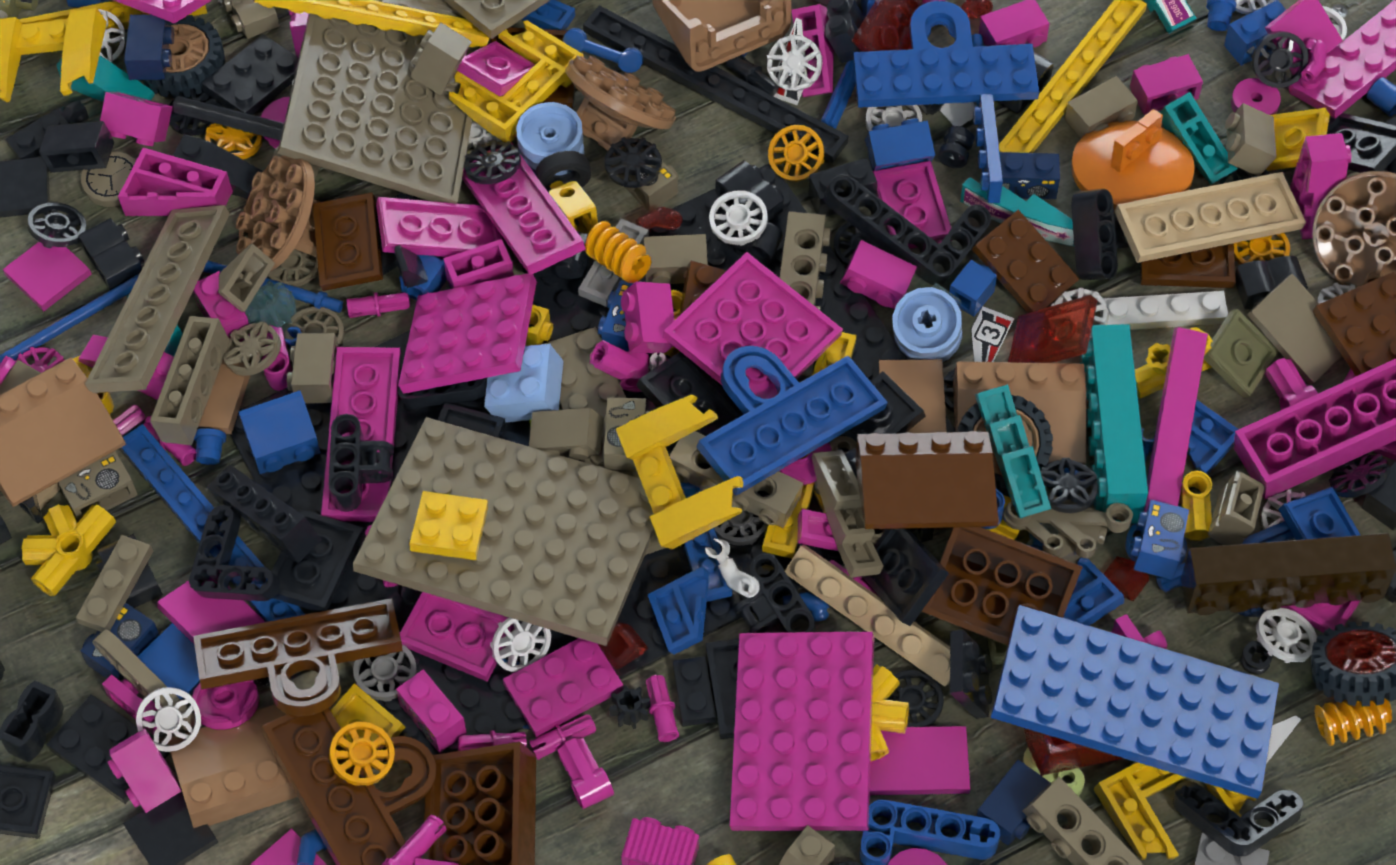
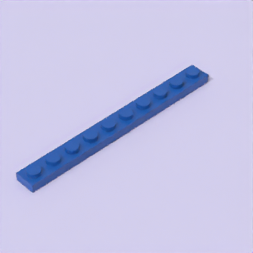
[119,424,305,622]

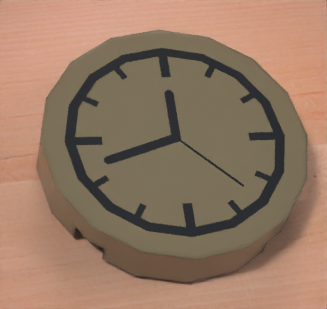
[81,151,136,207]

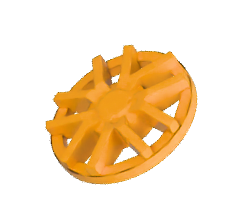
[768,125,824,182]
[1234,233,1290,265]

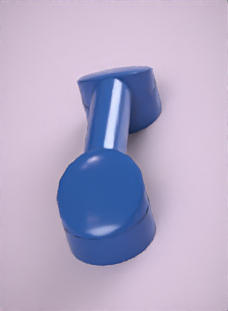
[563,28,643,73]

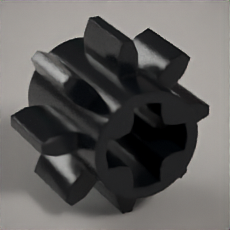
[609,685,650,729]

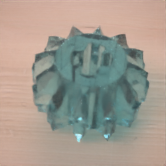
[245,280,297,328]

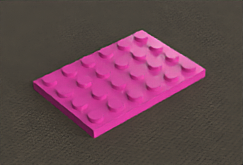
[730,631,874,831]

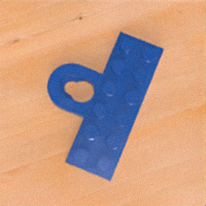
[853,1,1039,108]
[696,346,888,496]

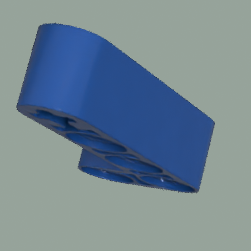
[860,800,1000,865]

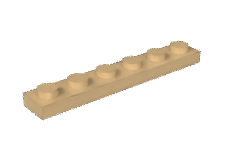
[785,545,950,687]

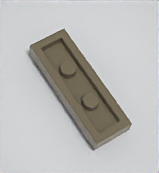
[76,535,153,632]

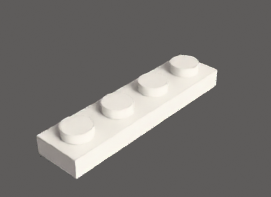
[1099,291,1228,330]

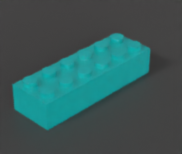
[1080,324,1148,524]

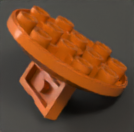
[1071,109,1195,213]

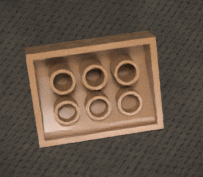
[0,358,126,507]
[953,362,1086,465]
[168,705,298,828]

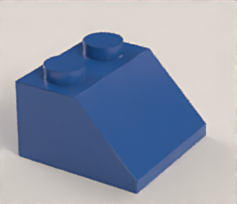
[239,391,321,474]

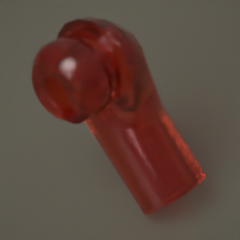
[960,0,993,19]
[636,207,683,230]

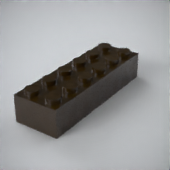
[1181,533,1396,615]

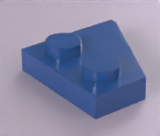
[1063,557,1124,626]

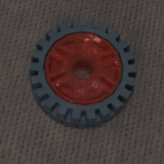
[1311,621,1396,706]

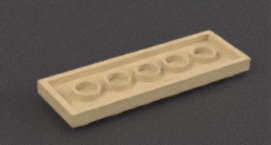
[1114,172,1306,263]

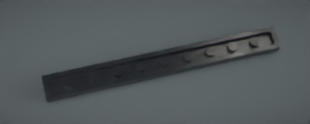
[583,5,849,163]

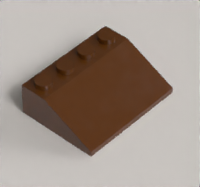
[855,431,999,529]
[922,527,1082,645]
[423,742,536,865]

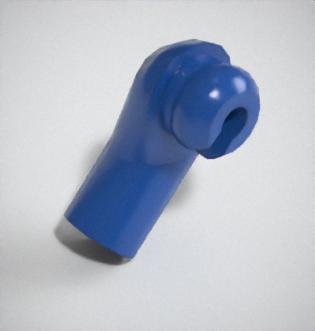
[782,592,829,621]
[296,829,327,865]

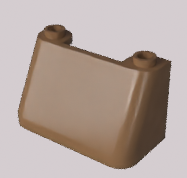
[652,0,791,72]

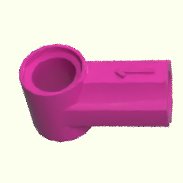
[257,325,293,391]
[590,340,650,392]
[1265,358,1318,410]
[557,738,614,809]

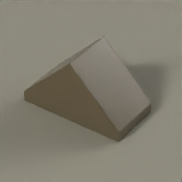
[218,244,275,312]

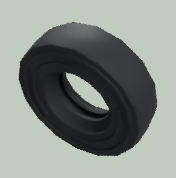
[536,151,591,191]

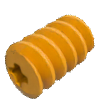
[585,221,652,283]
[1314,698,1392,746]

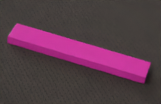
[1144,327,1208,512]

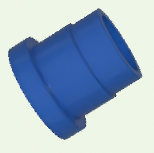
[1206,0,1237,31]
[194,428,226,465]

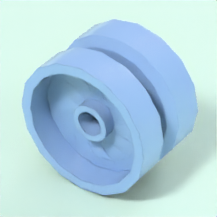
[516,102,584,176]
[892,287,962,362]

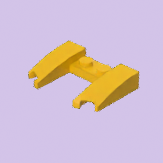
[0,8,107,102]
[449,20,584,142]
[616,395,743,549]
[1093,762,1256,860]

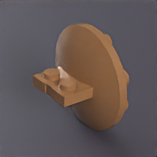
[565,55,676,155]
[236,155,319,271]
[1313,171,1396,286]

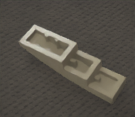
[812,450,883,578]

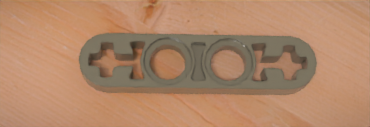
[92,629,195,733]

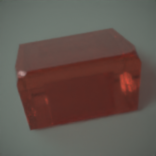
[1103,556,1149,601]
[598,623,648,670]

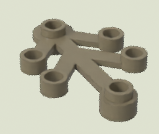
[1003,485,1133,558]

